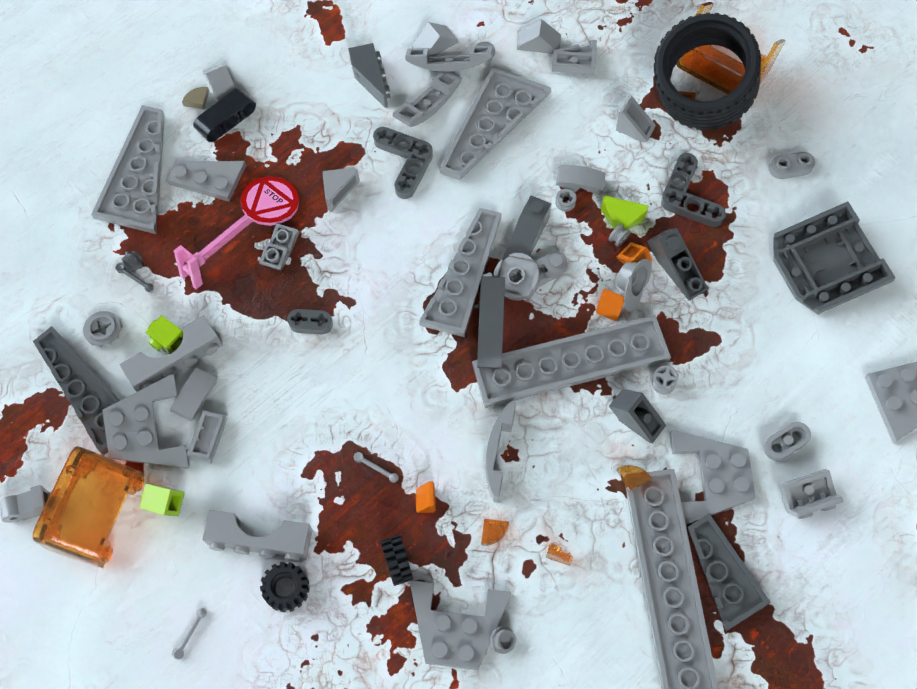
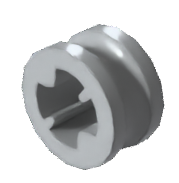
[555,189,576,212]
[608,224,630,247]

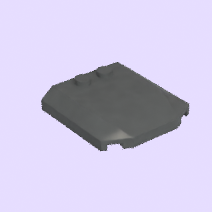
[773,201,896,314]

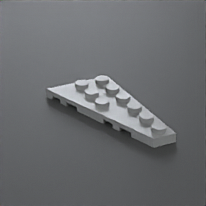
[439,67,551,180]
[865,362,917,444]

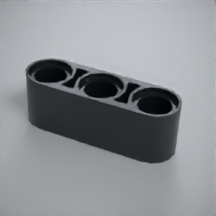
[193,88,256,142]

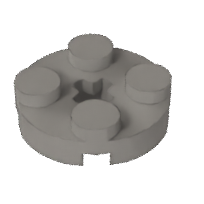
[493,253,541,301]

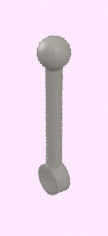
[354,452,399,483]
[172,608,207,659]

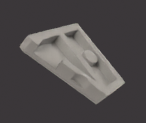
[552,40,597,75]

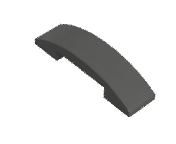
[477,276,505,369]

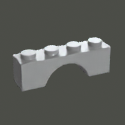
[119,315,222,392]
[202,510,313,562]

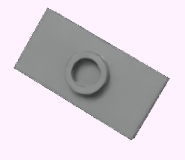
[187,410,228,463]

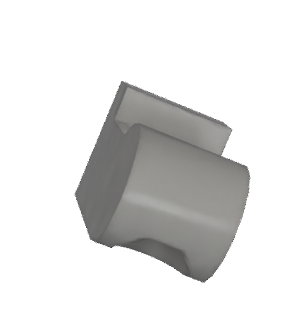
[0,485,52,523]

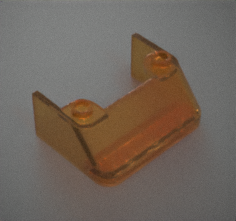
[676,2,786,94]

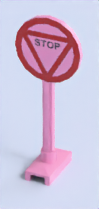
[174,176,299,289]

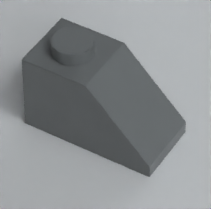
[609,388,666,444]

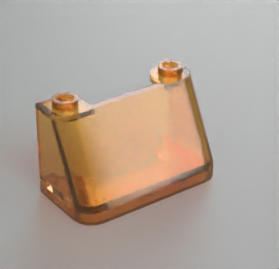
[33,446,145,568]

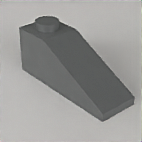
[502,195,552,260]

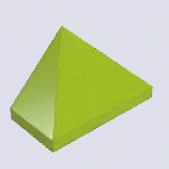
[601,195,649,230]

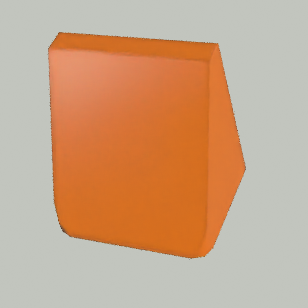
[617,242,652,264]
[596,289,624,321]
[416,481,436,513]

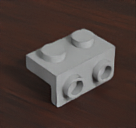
[779,469,844,519]

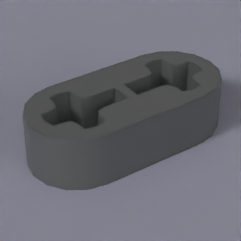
[287,309,333,335]

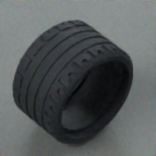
[654,12,761,130]

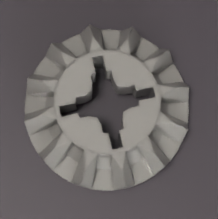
[83,311,122,348]

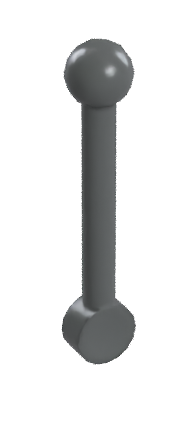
[115,263,154,292]

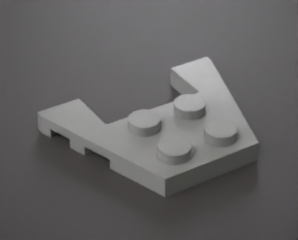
[102,374,189,469]
[670,430,756,526]
[410,580,511,670]

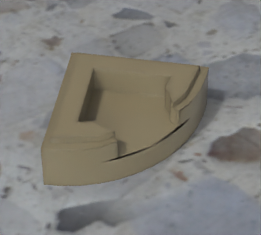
[182,87,209,109]

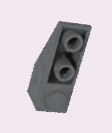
[348,43,391,108]
[647,228,708,301]

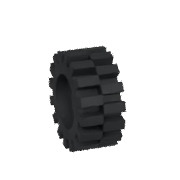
[380,535,414,586]
[260,562,310,612]

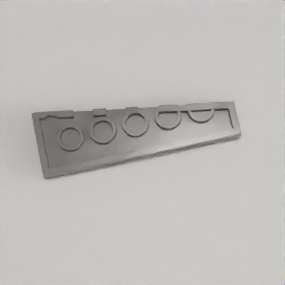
[419,208,501,337]

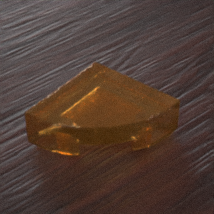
[617,465,652,492]
[481,519,509,546]
[546,543,573,566]

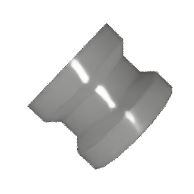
[652,365,679,395]

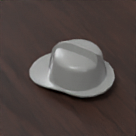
[615,259,652,312]

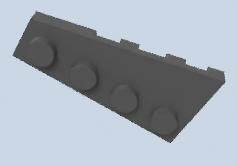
[687,514,771,631]

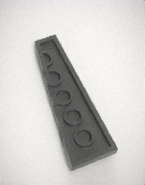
[33,326,120,456]

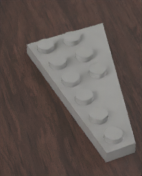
[91,105,164,234]

